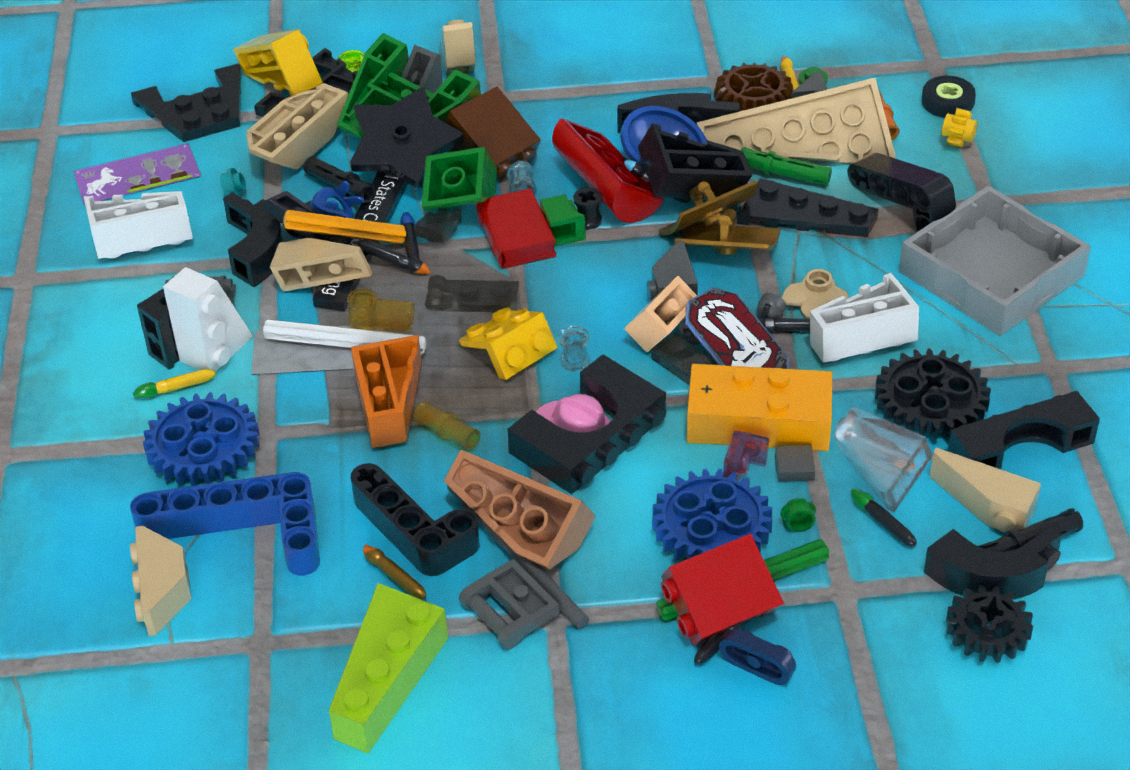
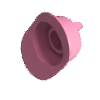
[536,394,611,432]

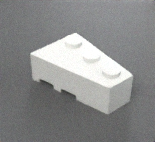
[84,191,193,259]
[163,267,253,372]

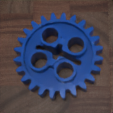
[143,392,260,486]
[652,469,773,560]

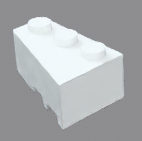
[810,273,919,363]

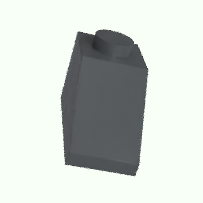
[647,241,698,301]

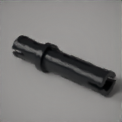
[303,156,376,203]
[978,508,1083,552]

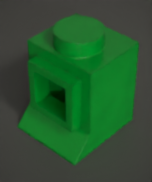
[540,194,586,246]

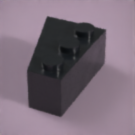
[638,123,752,198]

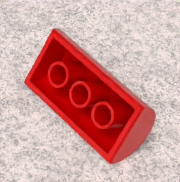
[552,118,664,223]

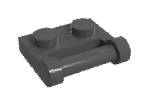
[459,559,560,650]

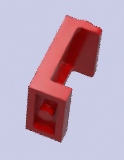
[660,533,784,646]

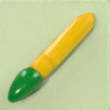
[133,369,216,398]

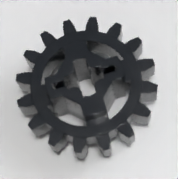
[946,585,1034,663]

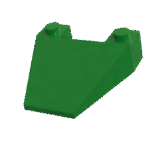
[337,33,481,140]

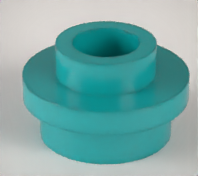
[220,168,246,197]

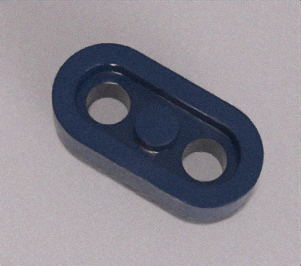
[719,629,796,685]

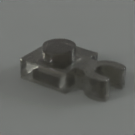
[414,207,462,243]

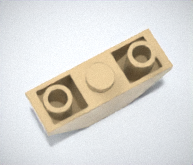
[439,20,476,75]
[130,526,191,636]

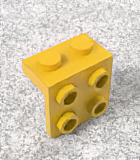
[459,308,558,380]

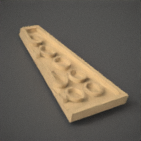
[697,78,897,164]

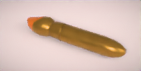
[363,545,426,600]

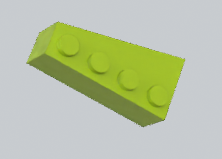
[329,583,448,754]

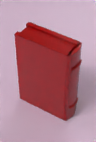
[475,188,556,269]

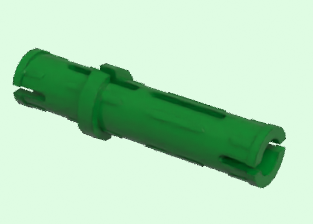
[741,147,832,187]

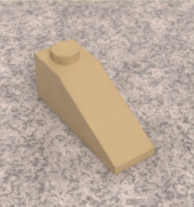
[270,238,372,292]
[930,448,1041,532]

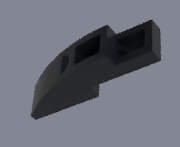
[617,93,740,133]

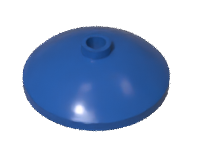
[620,106,707,164]

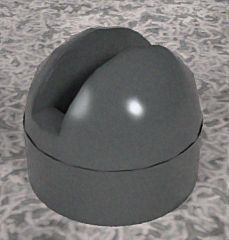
[757,293,786,319]

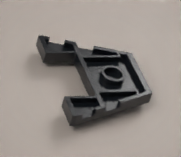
[254,48,357,117]
[131,63,242,142]

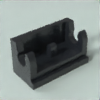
[137,289,180,370]

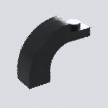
[223,192,283,287]
[924,526,1062,600]

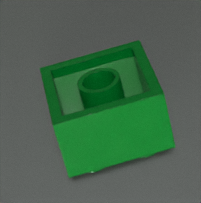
[422,147,497,211]

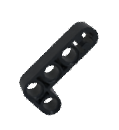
[847,153,956,232]
[351,463,480,576]

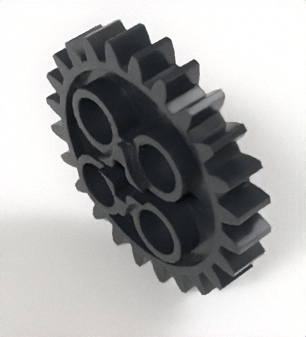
[875,348,991,440]

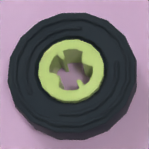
[922,75,976,118]

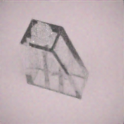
[833,406,933,512]

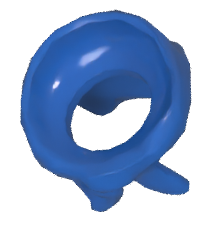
[309,180,364,219]

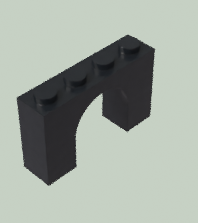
[507,354,667,495]

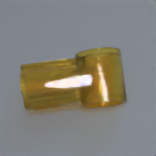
[347,289,415,331]

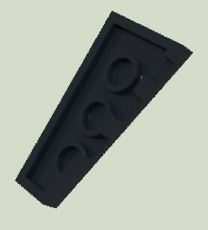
[737,178,879,237]

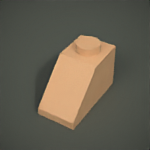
[624,276,697,352]

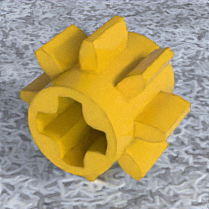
[941,108,978,148]

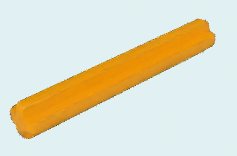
[283,210,406,244]

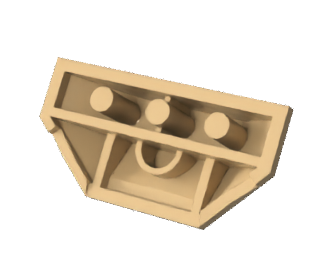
[246,83,348,170]

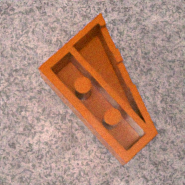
[351,335,422,448]

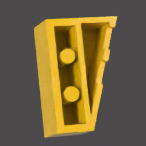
[233,29,323,96]

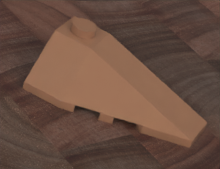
[444,450,596,569]

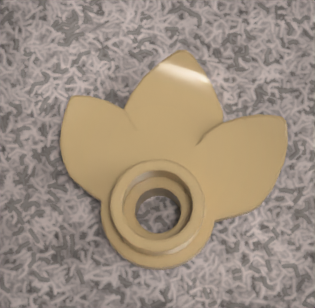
[782,269,849,319]

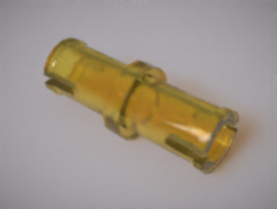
[414,401,481,450]

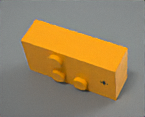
[687,364,832,451]

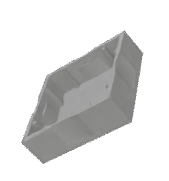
[899,185,1091,336]

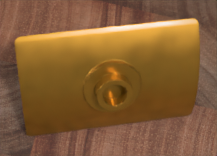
[658,181,759,235]
[674,209,780,255]

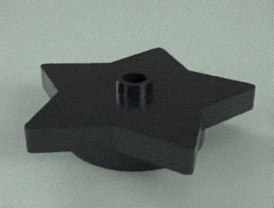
[350,87,463,189]

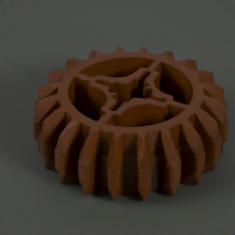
[714,62,794,112]

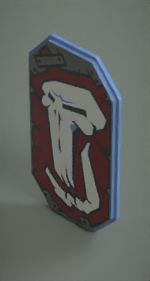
[685,287,789,369]

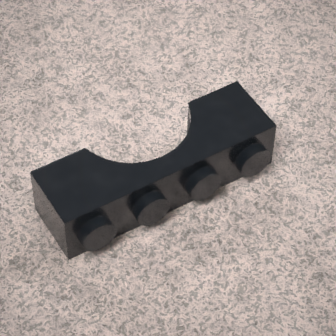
[948,391,1100,469]

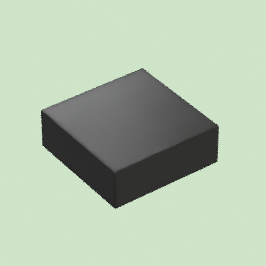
[775,445,815,481]

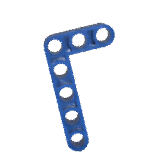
[130,472,320,576]

